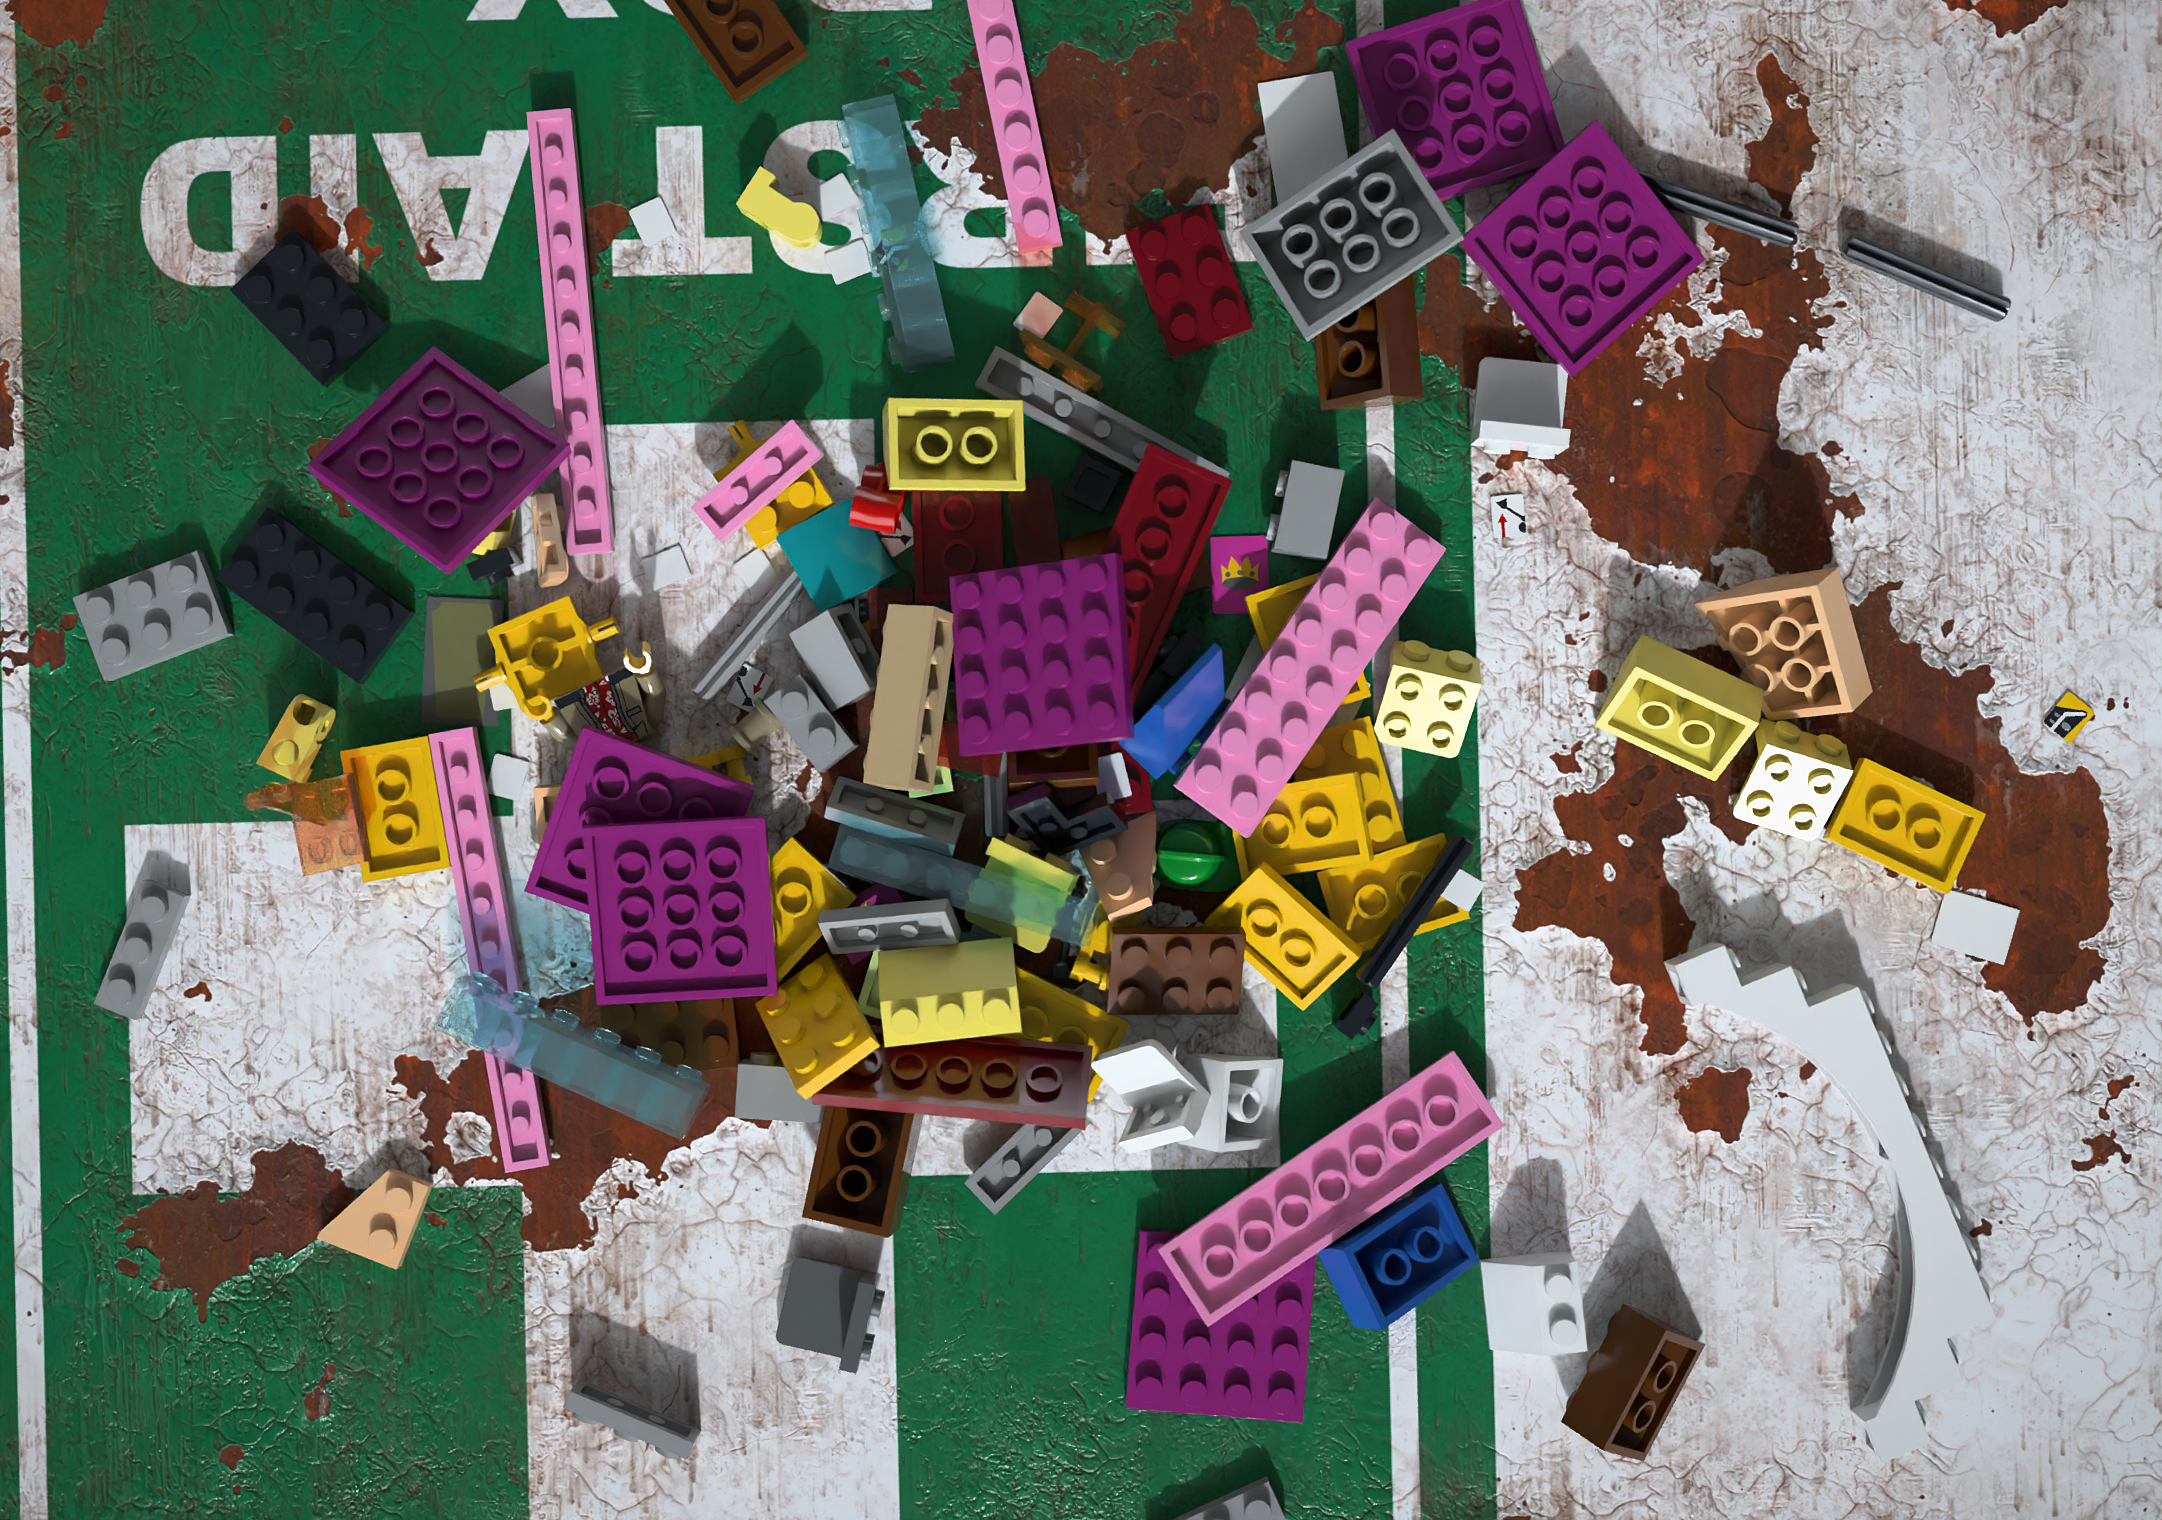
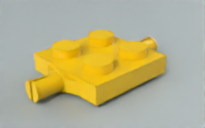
[713,420,836,550]
[473,595,620,712]

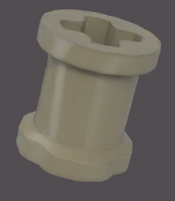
[726,697,784,756]

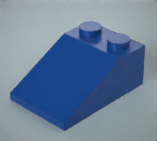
[1118,643,1226,780]
[1318,1183,1479,1330]

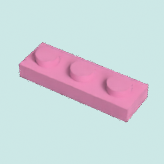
[691,419,824,542]

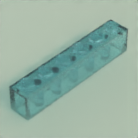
[837,93,957,374]
[827,824,1102,947]
[433,972,711,1140]

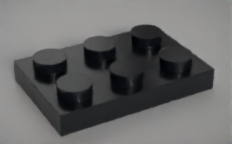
[230,228,391,388]

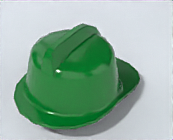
[1152,819,1241,892]

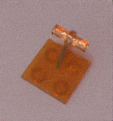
[1019,290,1127,394]
[244,773,371,876]

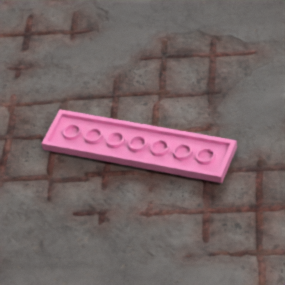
[1173,496,1446,838]
[1157,1051,1504,1327]

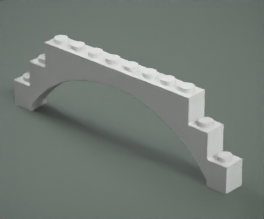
[1664,942,1996,1463]

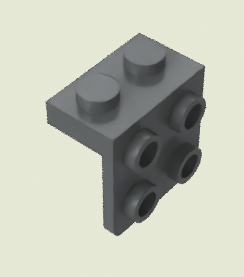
[776,1256,885,1374]

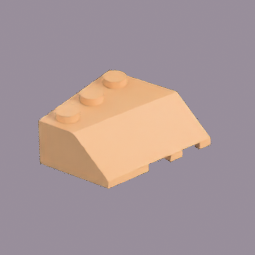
[1693,567,1873,721]

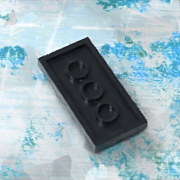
[215,507,415,684]

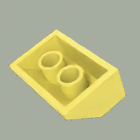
[882,398,1026,491]
[1595,634,1764,781]
[878,936,1022,1047]

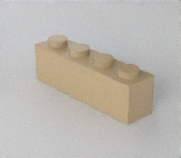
[863,604,953,793]

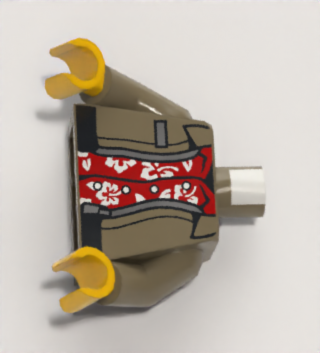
[522,642,666,751]

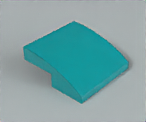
[775,497,898,614]

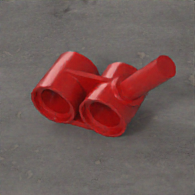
[849,456,909,534]

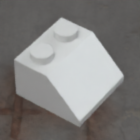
[1178,1053,1283,1153]
[1479,1250,1588,1356]

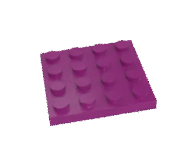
[1344,0,1565,201]
[1459,120,1705,377]
[307,346,571,575]
[949,553,1134,757]
[524,724,756,914]
[582,815,779,1005]
[1125,1228,1316,1423]

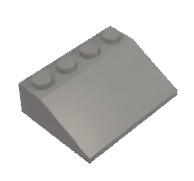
[1239,129,1464,341]

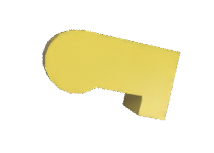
[736,166,823,249]
[256,694,336,785]

